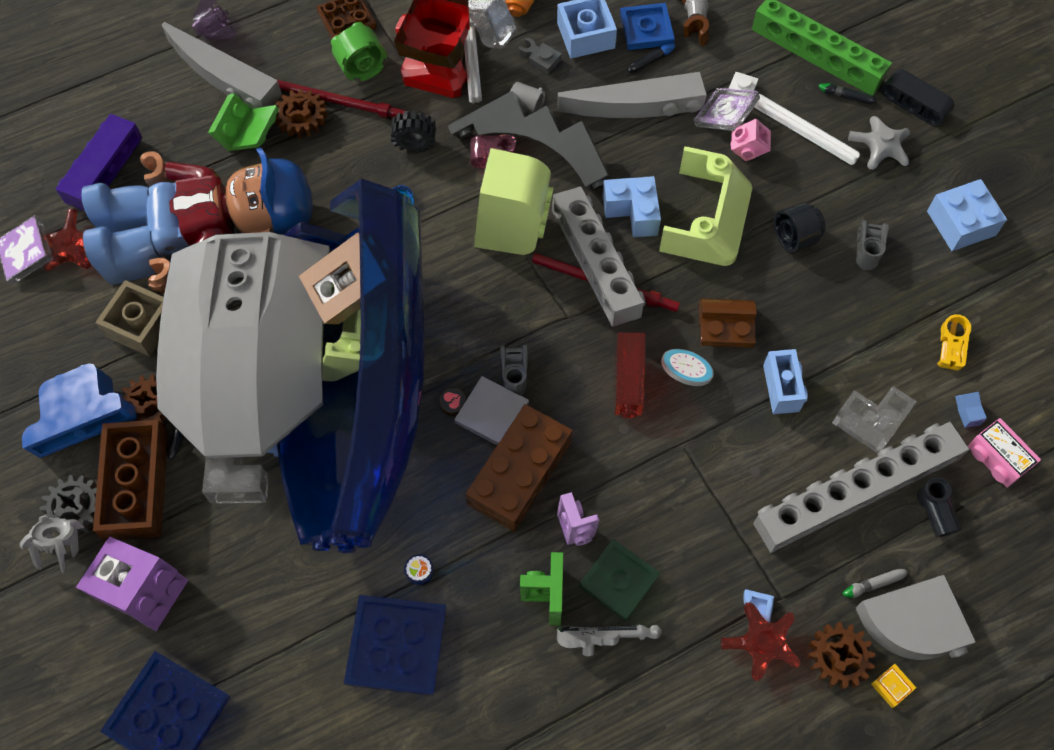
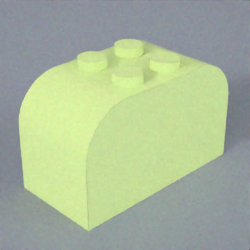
[474,148,553,255]

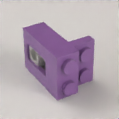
[76,536,188,631]

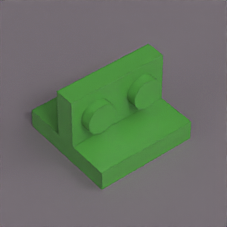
[520,552,563,626]

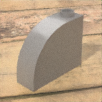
[856,575,975,660]

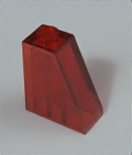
[614,333,645,418]

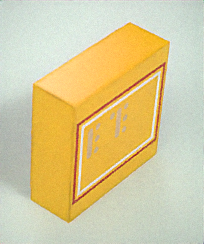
[871,664,916,708]

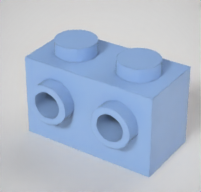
[763,349,808,414]

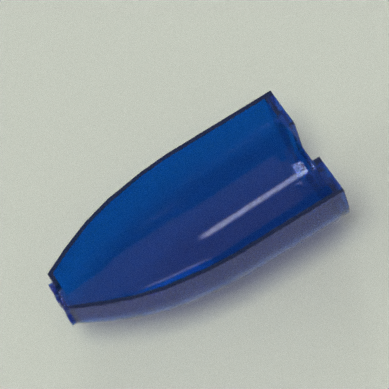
[277,179,425,553]

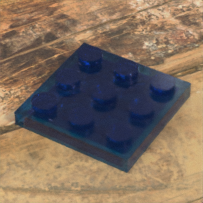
[344,595,447,696]
[100,651,231,750]

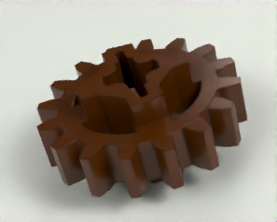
[275,89,327,138]
[121,374,167,427]
[807,622,875,690]

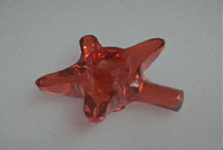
[39,209,92,271]
[720,602,800,681]

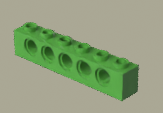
[752,0,892,96]

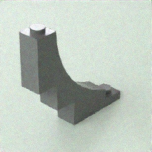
[448,91,611,190]

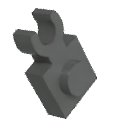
[518,38,562,75]

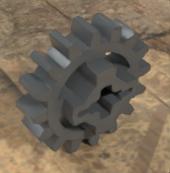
[40,475,97,535]

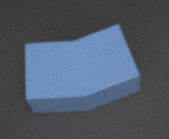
[955,392,987,428]

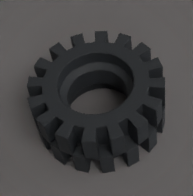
[391,110,436,153]

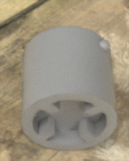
[510,82,545,116]

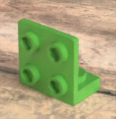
[208,93,279,151]

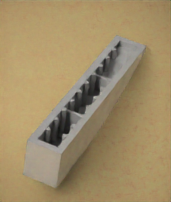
[162,22,282,109]
[557,72,706,118]

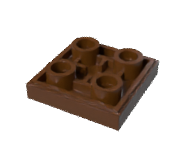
[316,0,377,40]

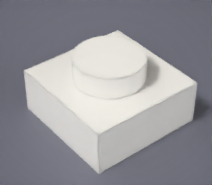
[727,72,758,98]

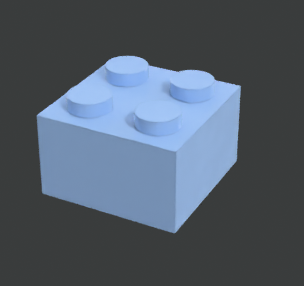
[557,0,617,59]
[927,179,1007,251]

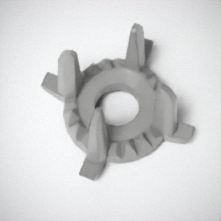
[20,515,84,573]

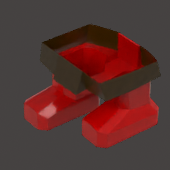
[394,0,470,98]

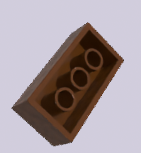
[465,404,572,532]
[93,420,168,541]

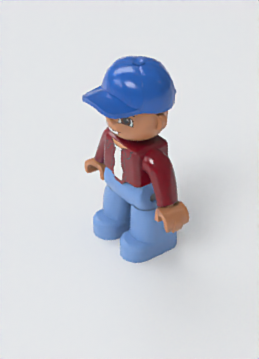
[81,148,313,294]

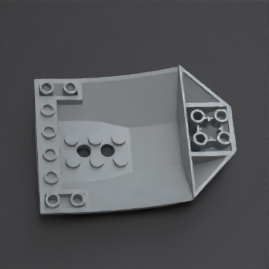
[156,232,330,458]

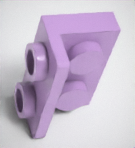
[557,492,599,546]

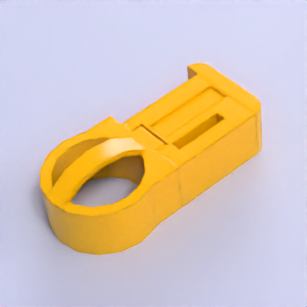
[937,314,971,371]

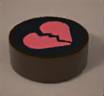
[439,388,466,416]

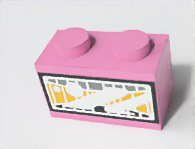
[967,418,1041,488]

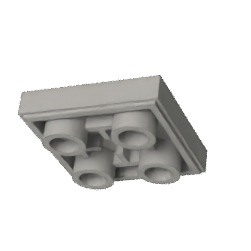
[454,376,529,445]

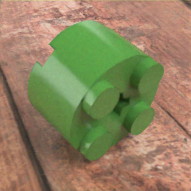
[331,22,387,81]

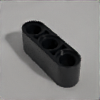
[881,69,955,126]

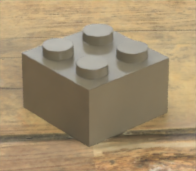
[95,280,164,357]

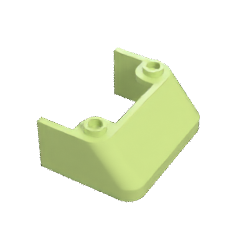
[659,146,752,266]

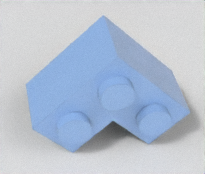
[602,176,661,237]

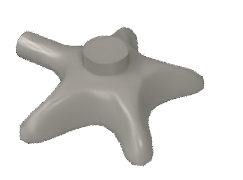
[848,116,910,170]

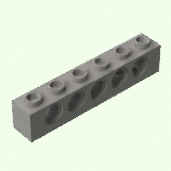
[552,187,645,327]

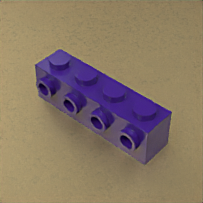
[56,113,143,211]

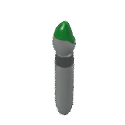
[842,569,908,598]

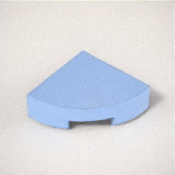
[743,589,774,627]

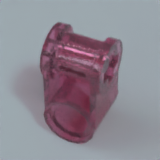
[470,134,517,169]

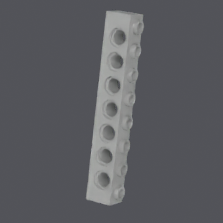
[753,422,969,553]

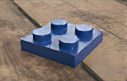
[620,3,675,50]

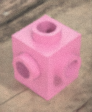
[731,119,771,161]

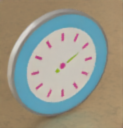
[661,349,714,386]

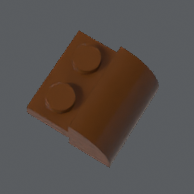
[699,298,756,348]

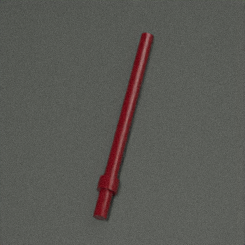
[276,79,409,119]
[532,253,680,312]

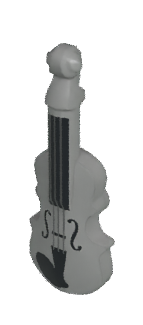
[557,625,662,656]

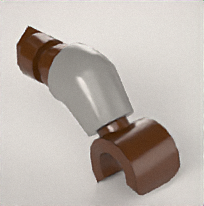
[679,0,709,46]

